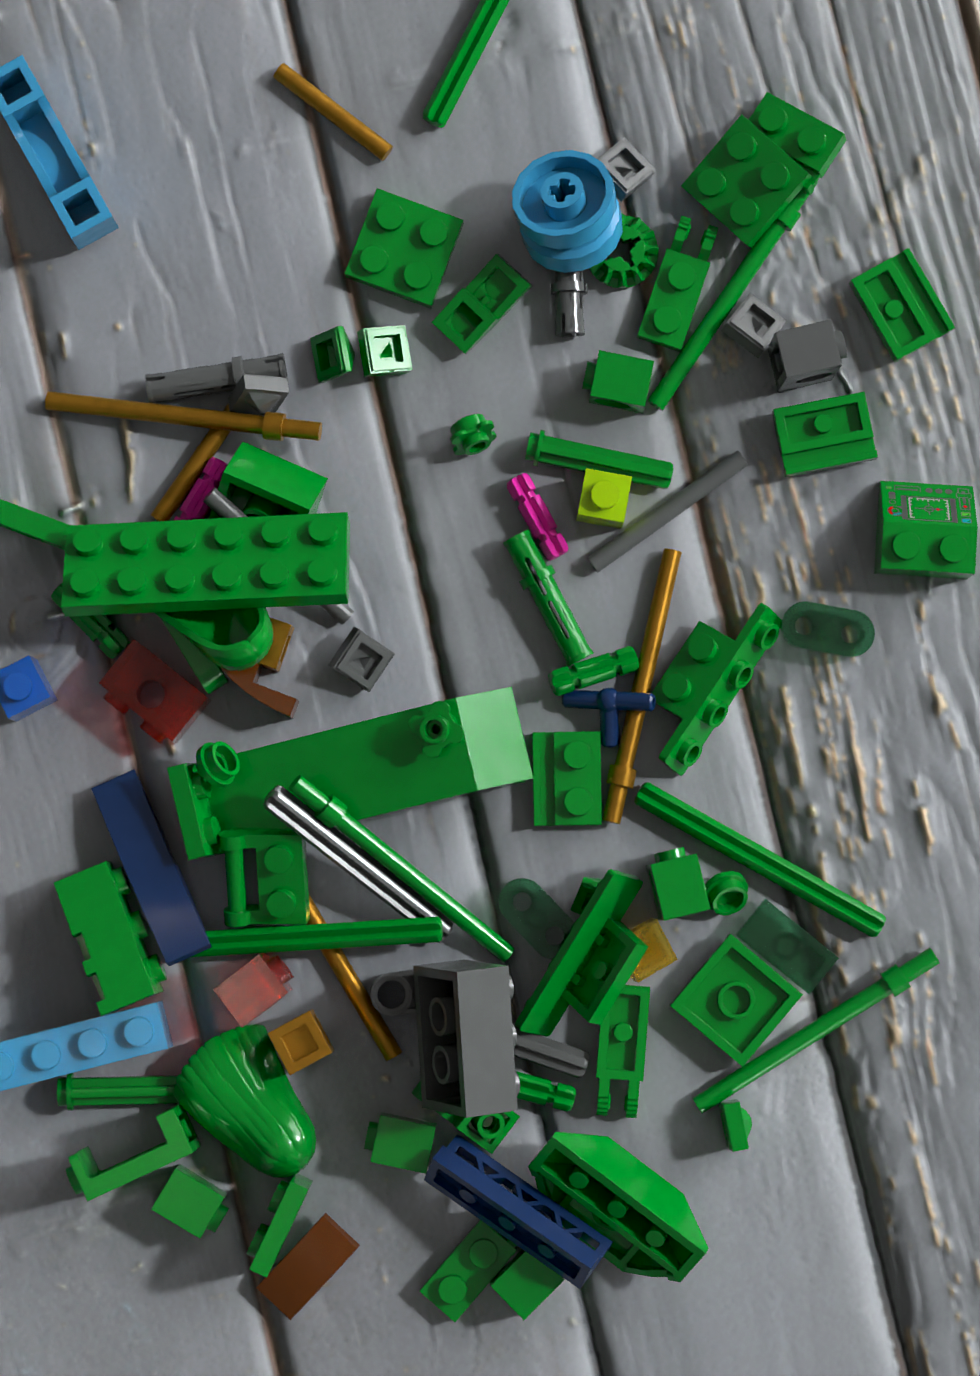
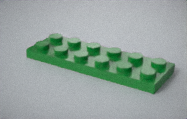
[61,512,350,617]

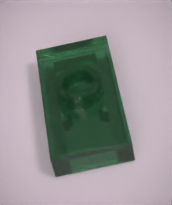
[735,899,839,995]

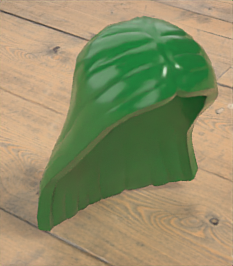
[155,607,274,671]
[173,1024,316,1178]

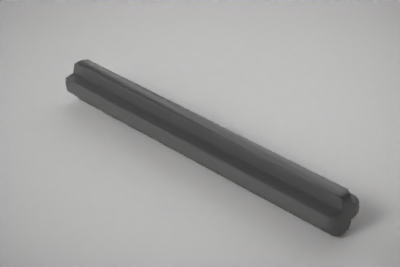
[263,785,453,943]

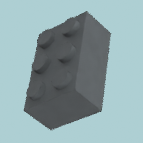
[413,960,520,1118]

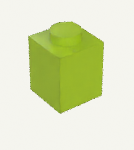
[576,468,632,529]

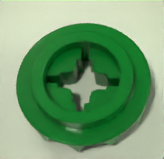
[589,213,659,288]

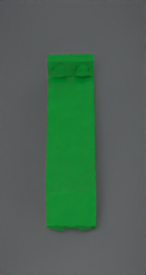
[167,687,533,860]

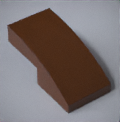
[219,664,300,719]
[256,1213,360,1320]

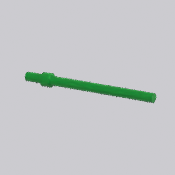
[647,182,818,411]
[289,775,515,962]
[692,947,940,1114]

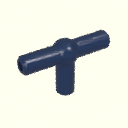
[562,688,656,748]

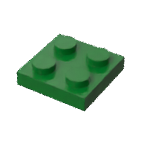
[681,114,813,248]
[345,188,464,309]
[669,933,803,1067]
[246,1173,313,1278]

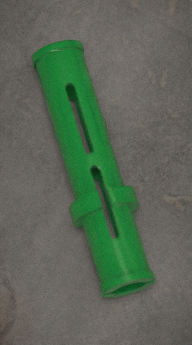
[503,529,594,667]

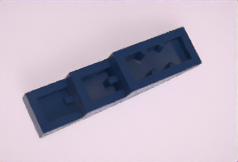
[91,769,212,966]

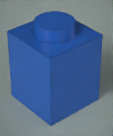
[0,655,58,722]

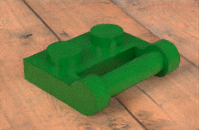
[219,829,310,927]

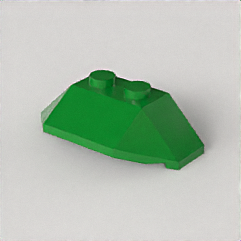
[528,1132,709,1282]

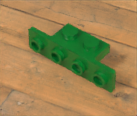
[652,603,783,776]
[515,869,648,1037]

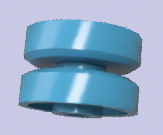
[512,150,623,273]

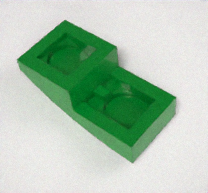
[431,254,533,354]

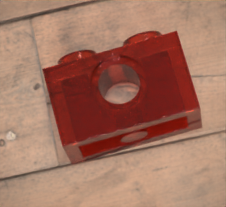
[99,639,211,744]
[213,953,294,1028]

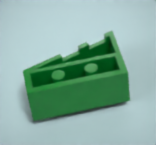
[54,861,167,1016]

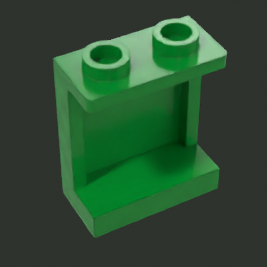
[66,1104,201,1202]

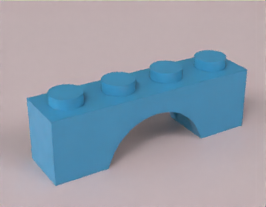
[0,55,119,250]
[0,1001,173,1091]

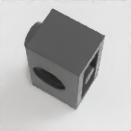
[767,319,847,393]

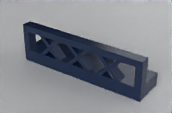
[424,1134,613,1289]

